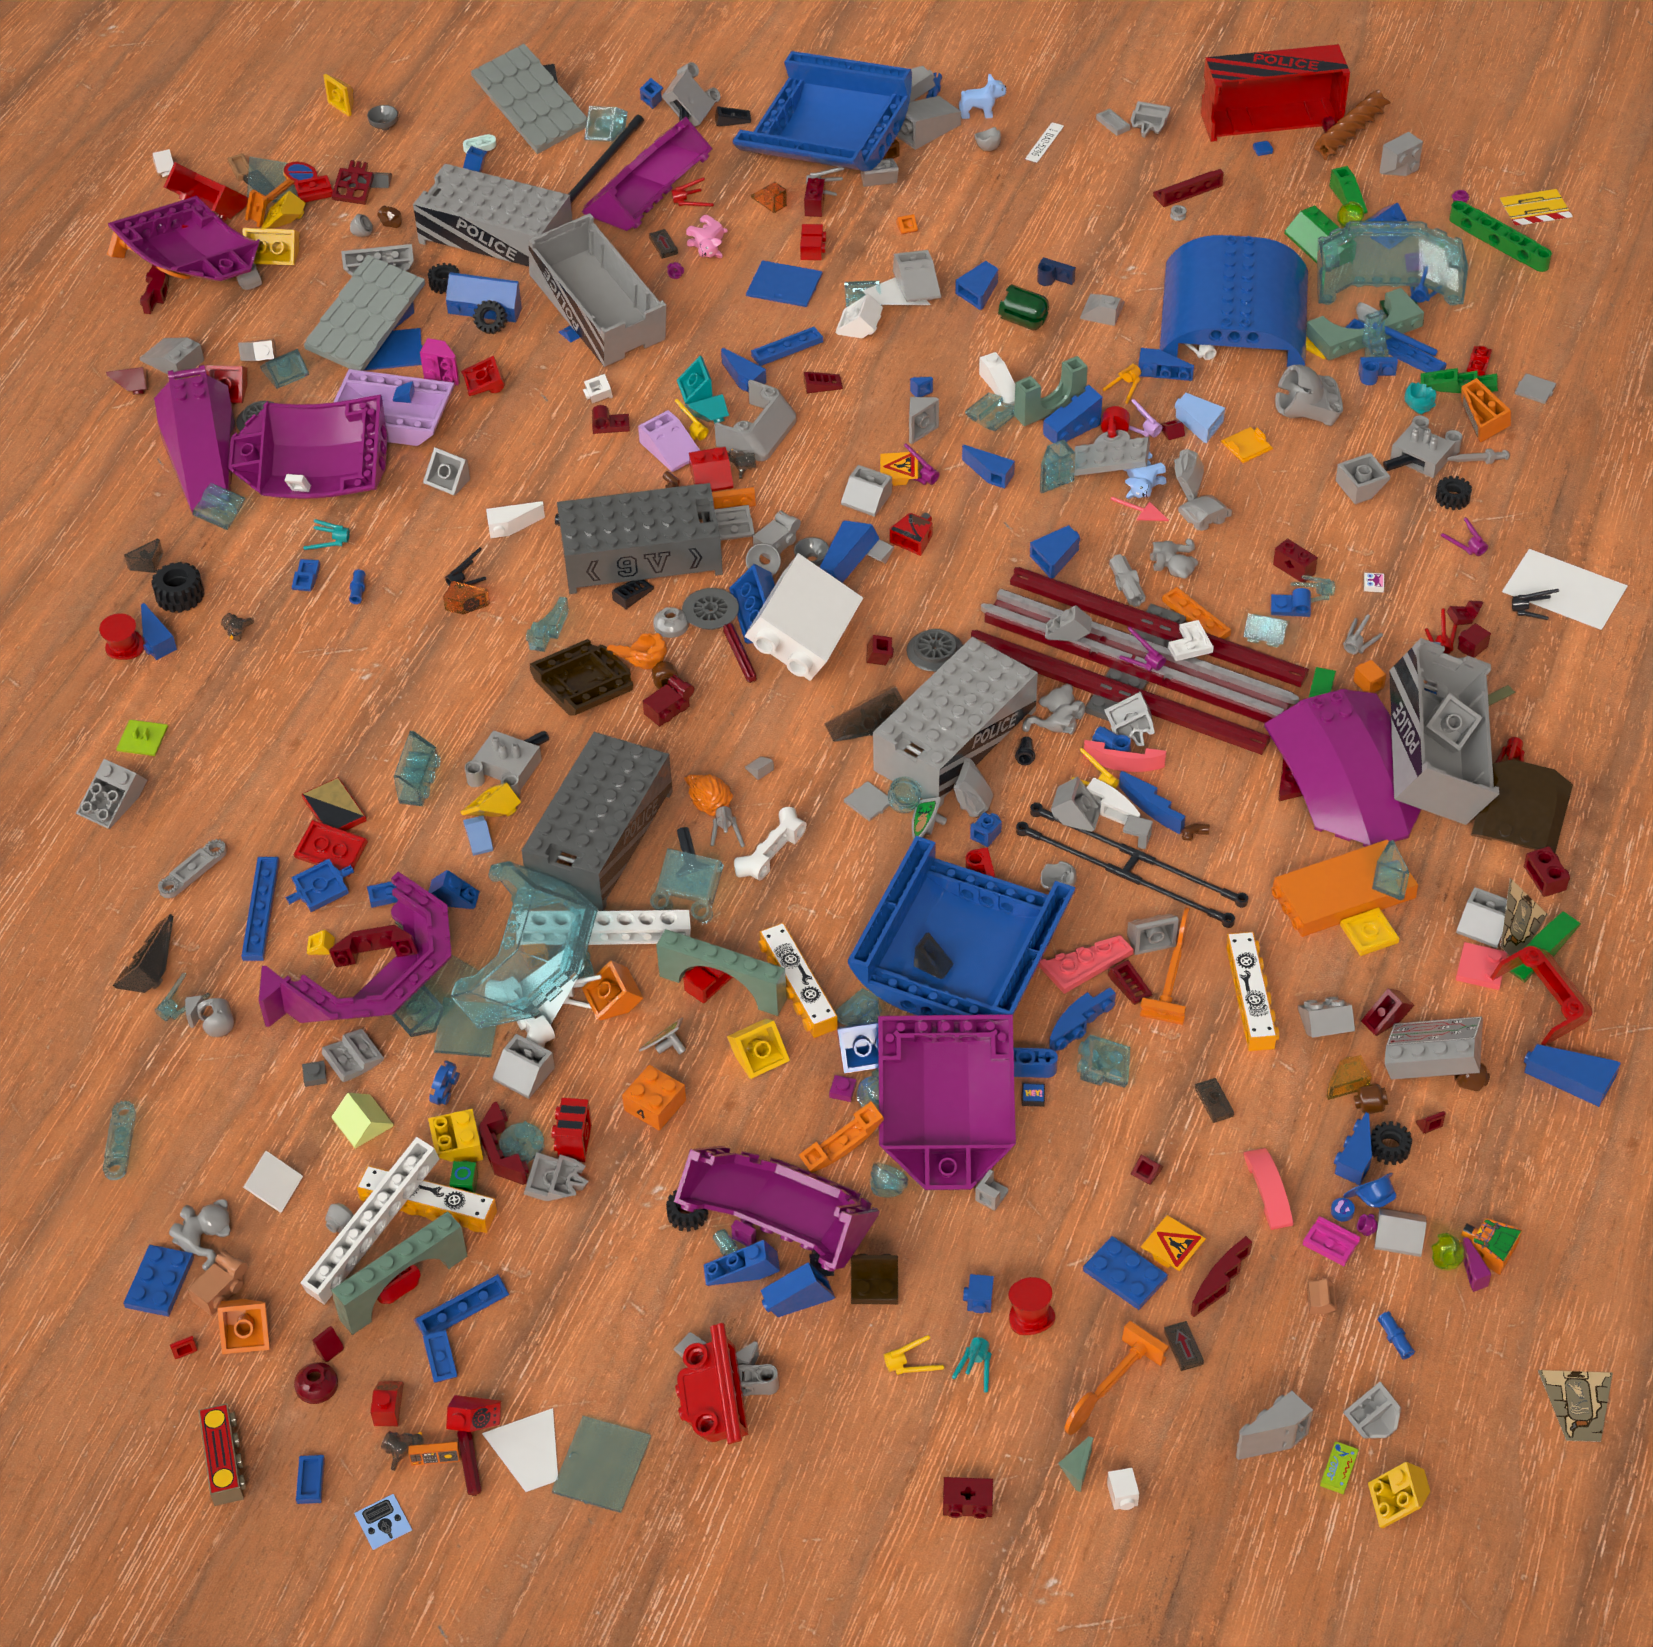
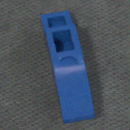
[1049,987,1116,1052]

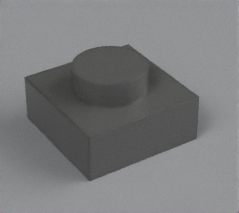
[302,1061,327,1087]

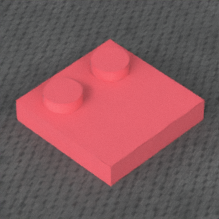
[1456,942,1507,990]

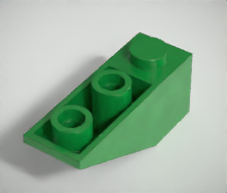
[1329,166,1368,217]

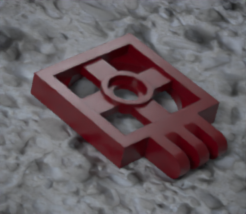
[331,160,374,205]

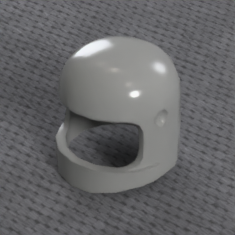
[196,998,234,1037]

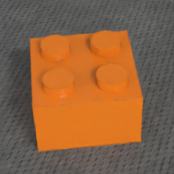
[622,1065,686,1131]

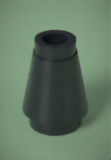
[1015,737,1035,766]

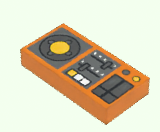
[409,1442,460,1466]

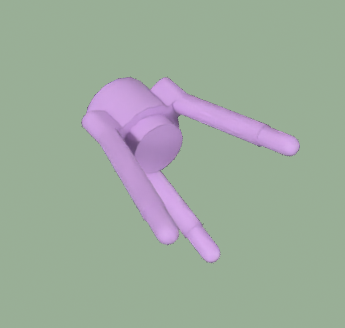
[1129,399,1163,438]

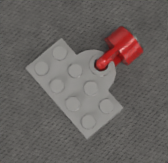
[1071,406,1150,476]

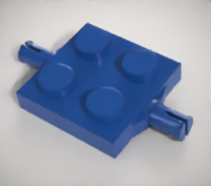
[285,859,354,912]

